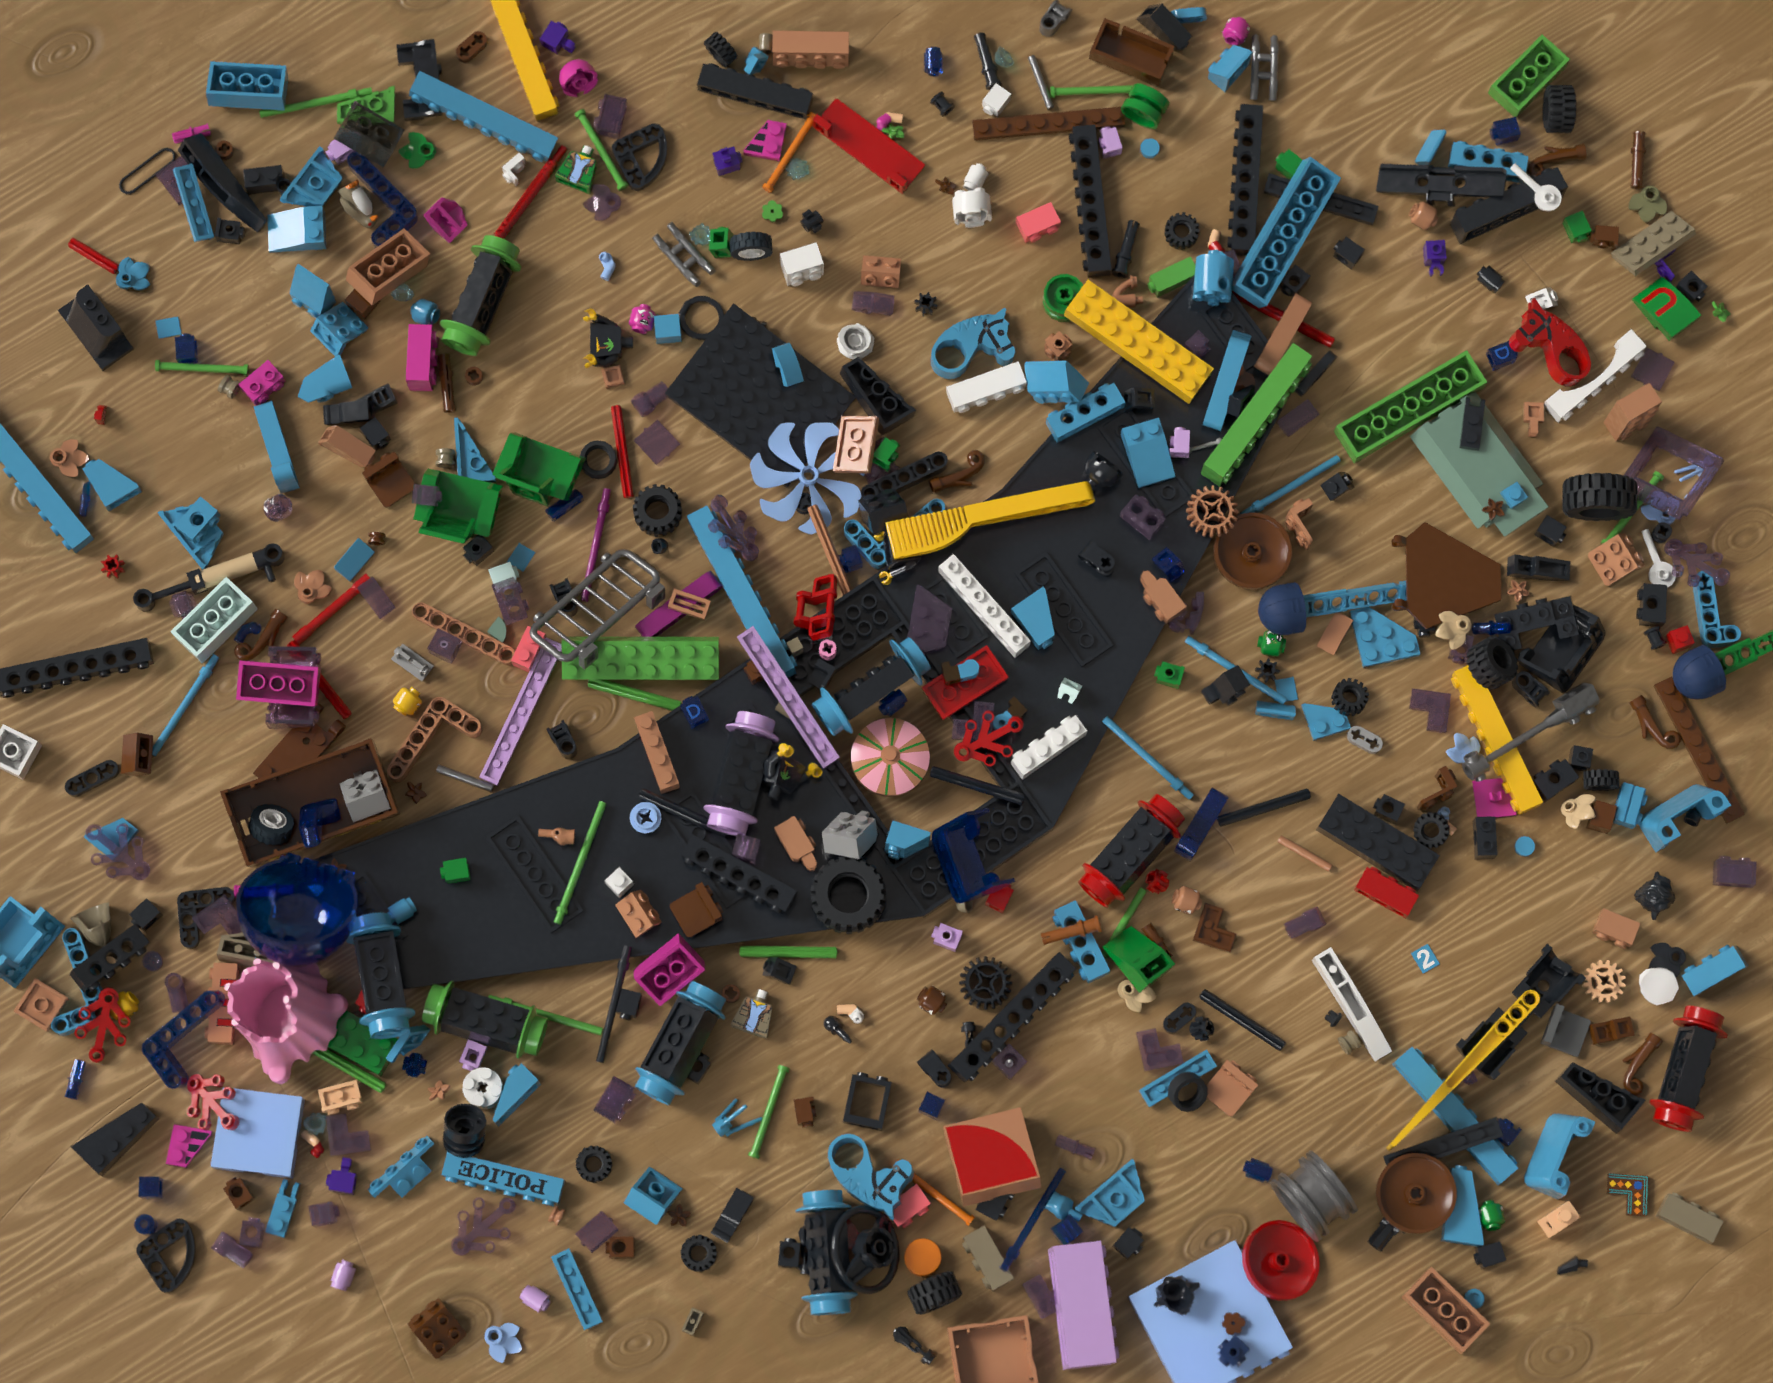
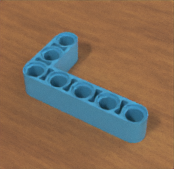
[1202,330,1251,431]
[254,401,300,494]
[844,499,945,569]
[51,928,110,1036]

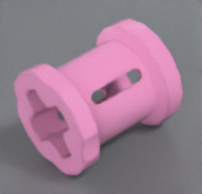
[819,640,837,661]

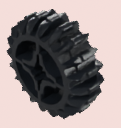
[959,956,1013,1010]

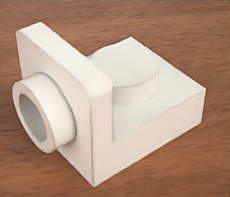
[502,153,525,186]
[1525,287,1558,310]

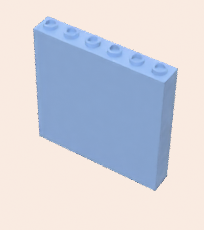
[1128,1240,1293,1383]

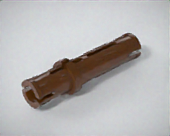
[1630,131,1646,189]
[438,354,456,413]

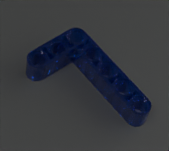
[347,151,418,248]
[142,990,225,1089]

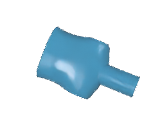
[1044,1191,1083,1222]

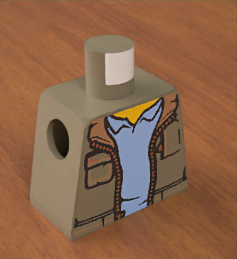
[731,989,772,1040]

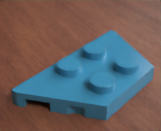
[280,146,343,206]
[158,504,224,570]
[1074,1158,1145,1227]

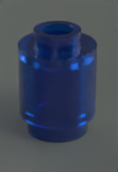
[924,47,943,77]
[878,689,908,717]
[1242,1157,1273,1183]
[134,1214,158,1236]

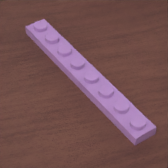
[737,626,840,768]
[480,638,562,786]

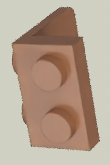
[1285,498,1313,550]
[1588,533,1645,586]
[1206,1060,1258,1117]

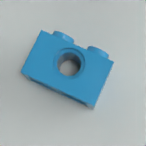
[175,496,221,544]

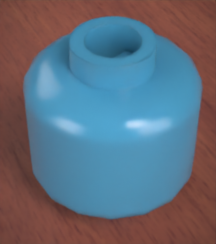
[410,299,440,325]

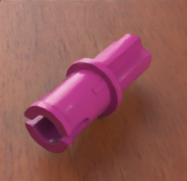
[172,124,211,144]

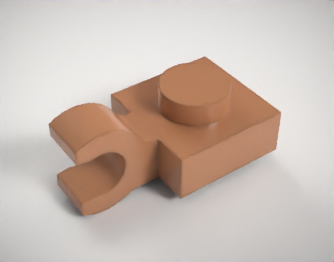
[1523,402,1544,437]

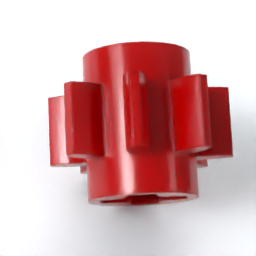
[101,554,125,579]
[1145,868,1170,894]

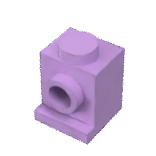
[1098,127,1122,159]
[326,132,357,165]
[1170,427,1190,458]
[931,923,963,952]
[459,1039,488,1071]

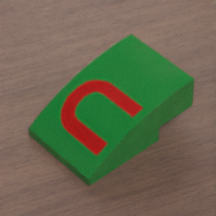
[1632,277,1701,341]

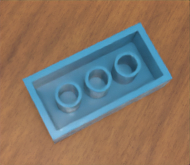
[206,61,289,110]

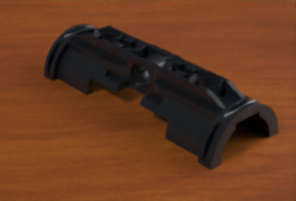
[1456,943,1586,1080]

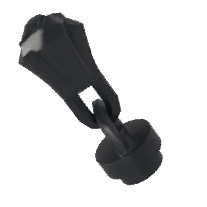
[961,1022,977,1066]
[798,1226,809,1275]
[893,1326,936,1365]

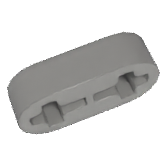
[1347,726,1383,754]

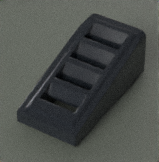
[356,384,397,413]
[1227,384,1255,417]

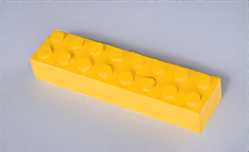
[1064,280,1214,404]

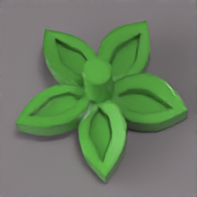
[882,123,904,139]
[1712,301,1731,322]

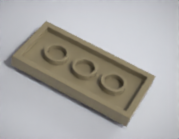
[1611,211,1696,276]

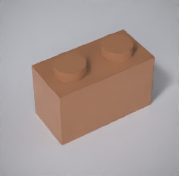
[1592,908,1641,949]

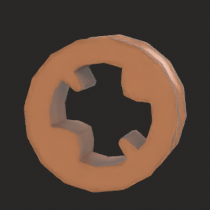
[548,1205,565,1226]

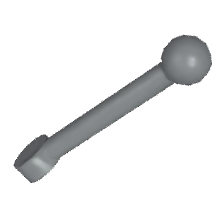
[1189,438,1222,454]

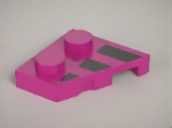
[743,120,787,161]
[166,1125,212,1168]

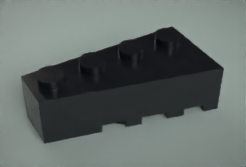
[840,357,916,436]
[1555,1062,1646,1134]
[70,1103,159,1176]

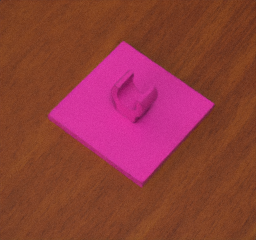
[1472,778,1516,818]

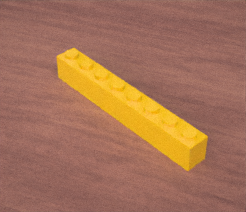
[490,0,560,121]
[1451,665,1543,815]

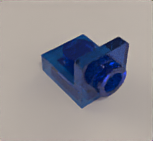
[1152,547,1185,582]

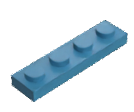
[173,164,214,243]
[1139,1049,1217,1108]
[551,1249,603,1331]

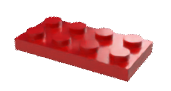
[922,645,1009,720]

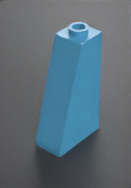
[1441,1165,1484,1247]

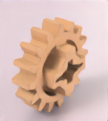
[1582,960,1626,1003]

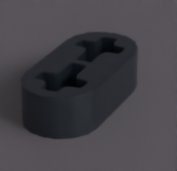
[1163,1003,1196,1034]

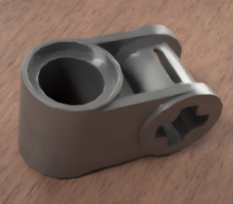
[1040,0,1072,37]

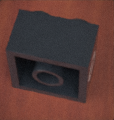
[858,489,909,534]

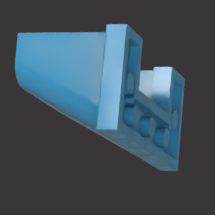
[0,896,65,988]

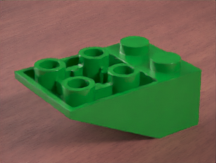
[1103,926,1175,993]

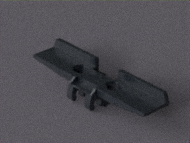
[1376,164,1507,207]

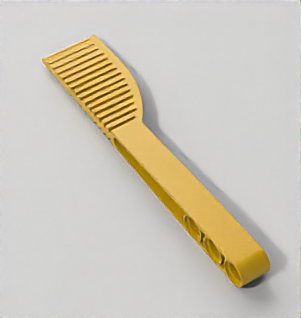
[885,481,1095,559]
[1386,990,1540,1151]

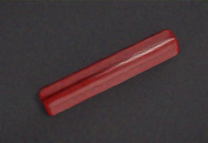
[68,238,119,274]

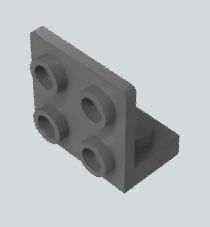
[1540,1004,1591,1057]

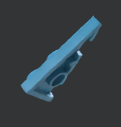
[454,418,496,482]

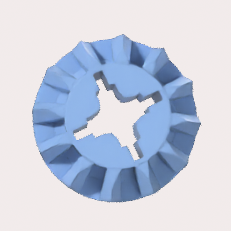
[630,802,662,834]

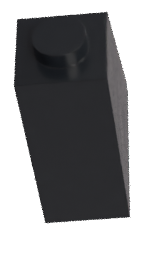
[1137,3,1192,50]

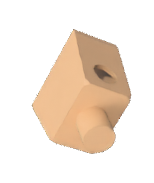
[1537,1200,1580,1238]

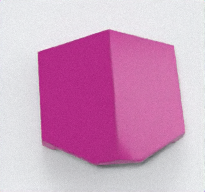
[423,197,467,243]

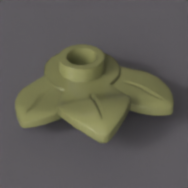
[1628,186,1667,223]

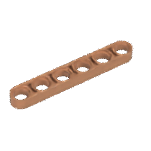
[412,602,515,665]

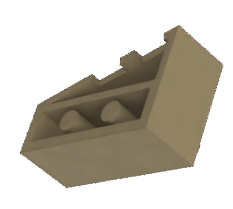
[217,928,287,967]

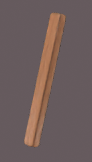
[808,504,852,595]

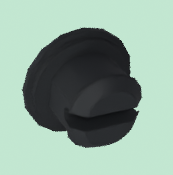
[1325,1010,1342,1027]

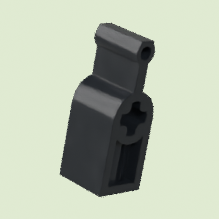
[323,400,375,425]
[710,1187,754,1244]

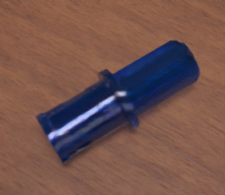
[1472,620,1511,636]
[64,1059,86,1100]

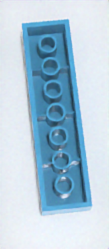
[1232,157,1341,308]

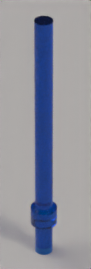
[1000,1168,1066,1272]

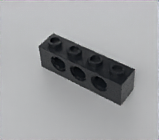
[69,924,150,993]

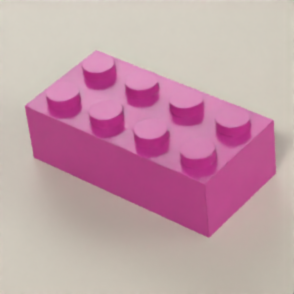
[236,660,321,707]

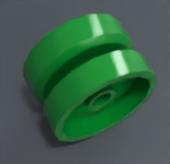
[1121,84,1170,129]
[1043,274,1083,322]

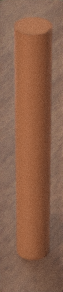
[1277,835,1332,872]

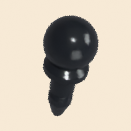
[823,1016,852,1044]

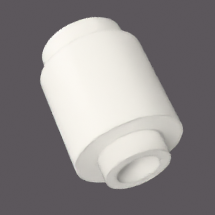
[963,163,988,191]

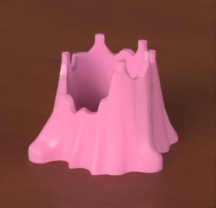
[225,958,348,1084]

